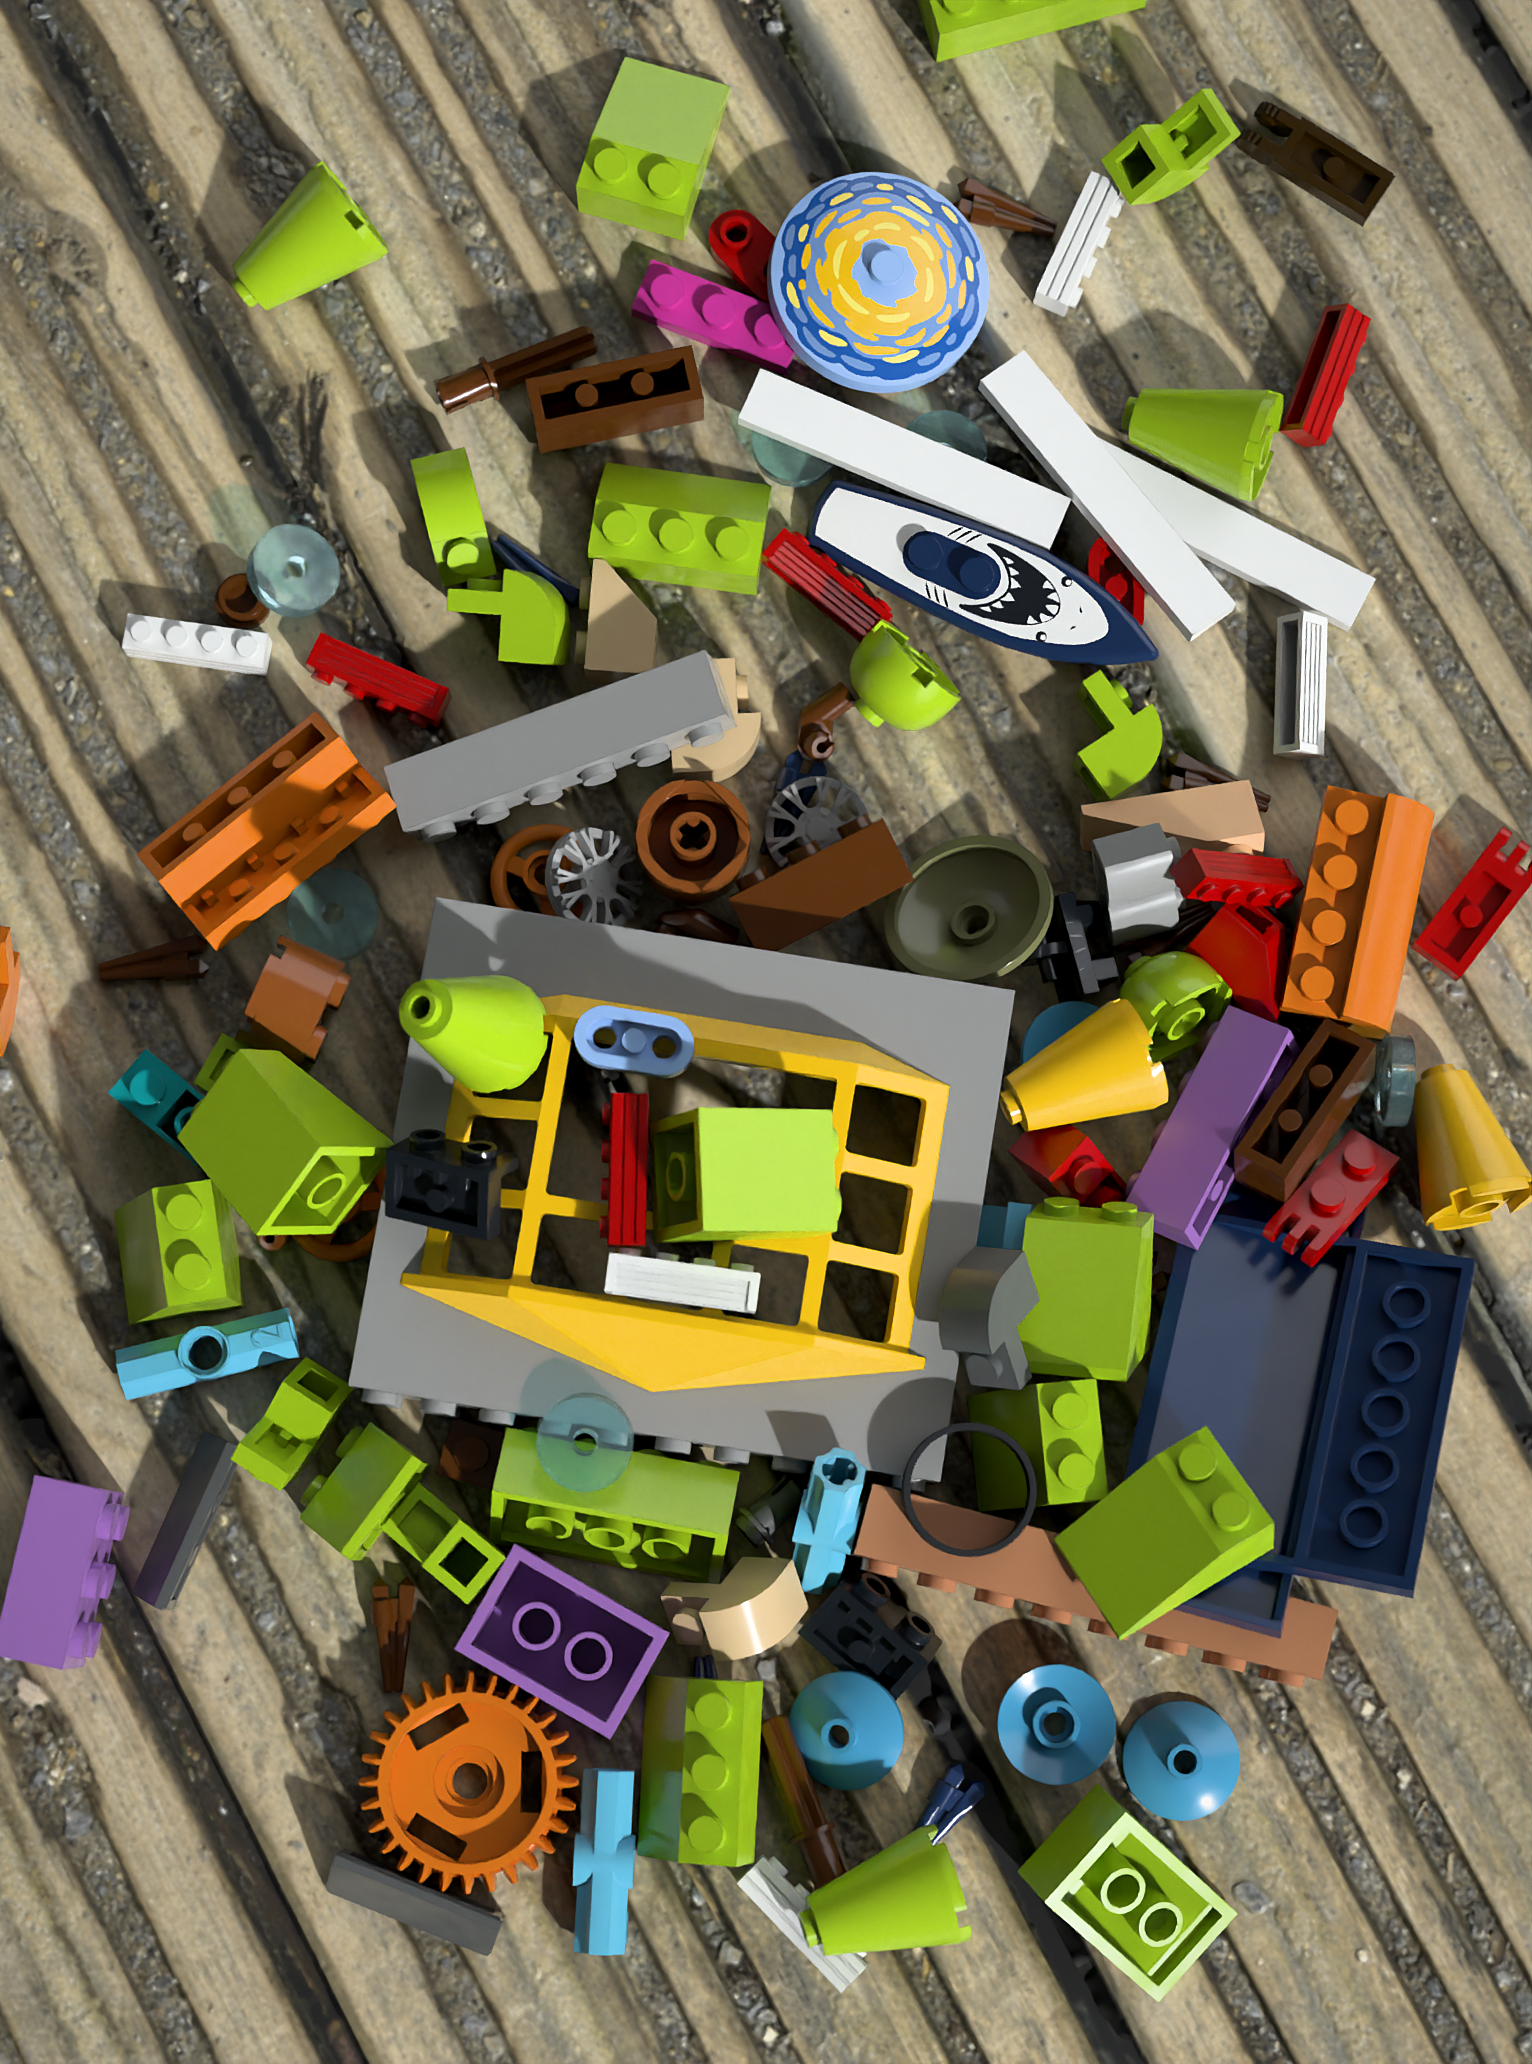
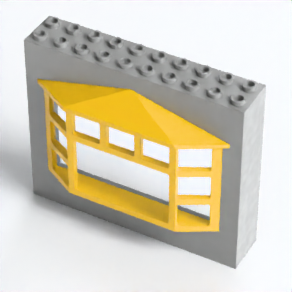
[348,897,1015,1494]

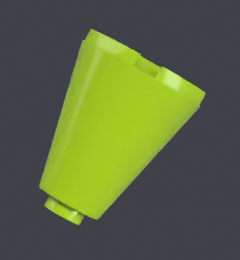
[230,161,390,311]
[1121,388,1284,502]
[399,975,548,1093]
[798,1824,972,1956]

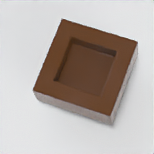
[436,1418,505,1490]

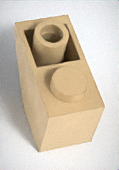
[575,559,658,685]

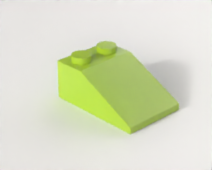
[576,57,730,241]
[1054,1426,1274,1641]
[1017,1783,1238,2002]

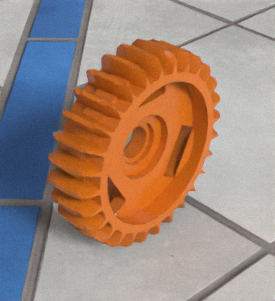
[359,1670,579,1895]

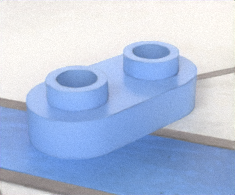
[574,1005,694,1079]

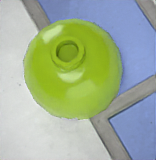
[849,619,961,731]
[1117,951,1232,1064]

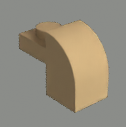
[671,658,761,782]
[660,1557,809,1661]

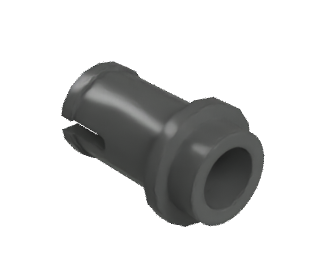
[733,1474,803,1548]

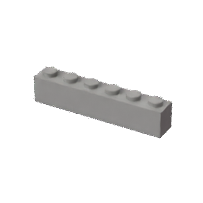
[384,650,737,843]

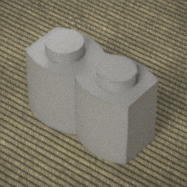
[1091,822,1186,947]

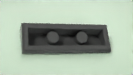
[133,1432,238,1610]
[326,1848,506,1956]

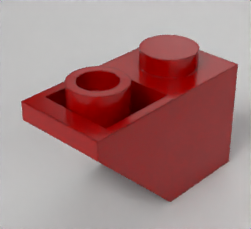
[1183,903,1289,1023]
[1007,1124,1127,1208]

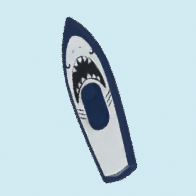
[805,479,1159,665]

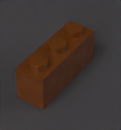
[525,345,704,454]
[729,813,914,952]
[1234,1018,1376,1207]

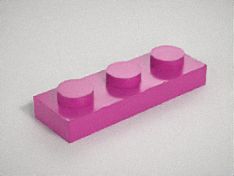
[631,259,795,375]

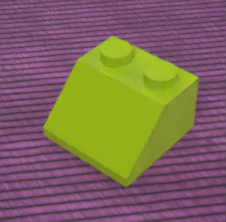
[299,1422,431,1561]

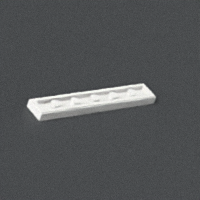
[978,350,1236,642]
[738,368,1071,552]
[1049,437,1376,632]

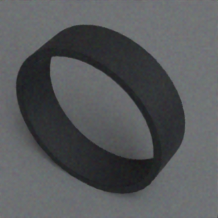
[902,1422,1037,1557]

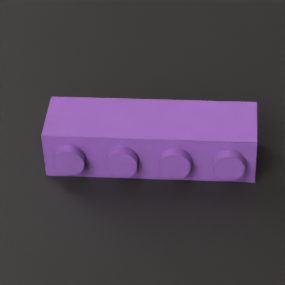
[1124,1005,1301,1251]

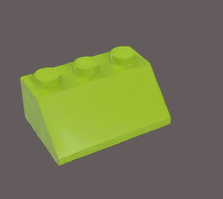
[587,462,772,596]
[637,1675,763,1867]

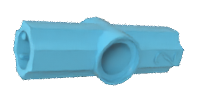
[115,1307,300,1400]
[792,1448,866,1595]
[573,1768,636,1955]

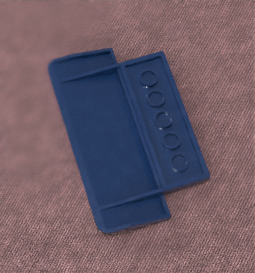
[1124,1179,1476,1639]

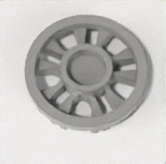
[765,776,870,869]
[545,827,643,927]

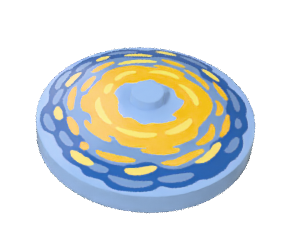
[767,172,989,393]

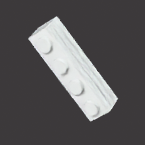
[1033,170,1125,317]
[1273,611,1328,761]
[122,613,272,676]
[604,1247,761,1314]
[736,1854,868,1993]

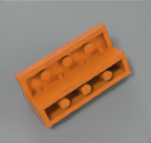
[136,711,397,952]
[1278,785,1435,1042]

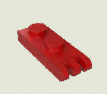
[1411,826,1532,981]
[1262,1129,1400,1267]

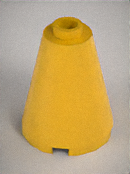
[999,998,1168,1131]
[1413,1064,1532,1231]

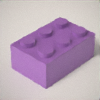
[0,1475,129,1670]
[455,1544,671,1739]

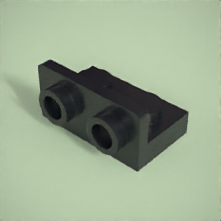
[385,1129,518,1241]
[797,1566,942,1701]

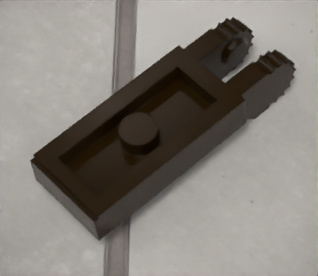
[1236,101,1395,227]

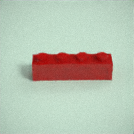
[1279,303,1371,447]
[761,527,893,643]
[305,632,452,728]
[1169,848,1304,909]
[600,1093,649,1248]

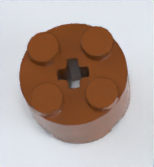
[635,779,751,906]
[235,935,352,1067]

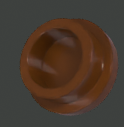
[215,573,272,630]

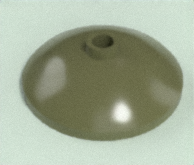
[884,835,1054,985]

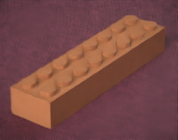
[850,1484,1339,1688]

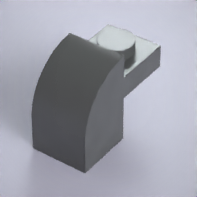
[939,1246,1040,1390]

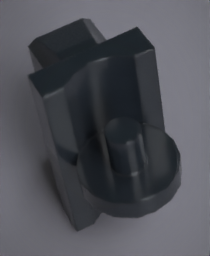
[1021,892,1119,1003]

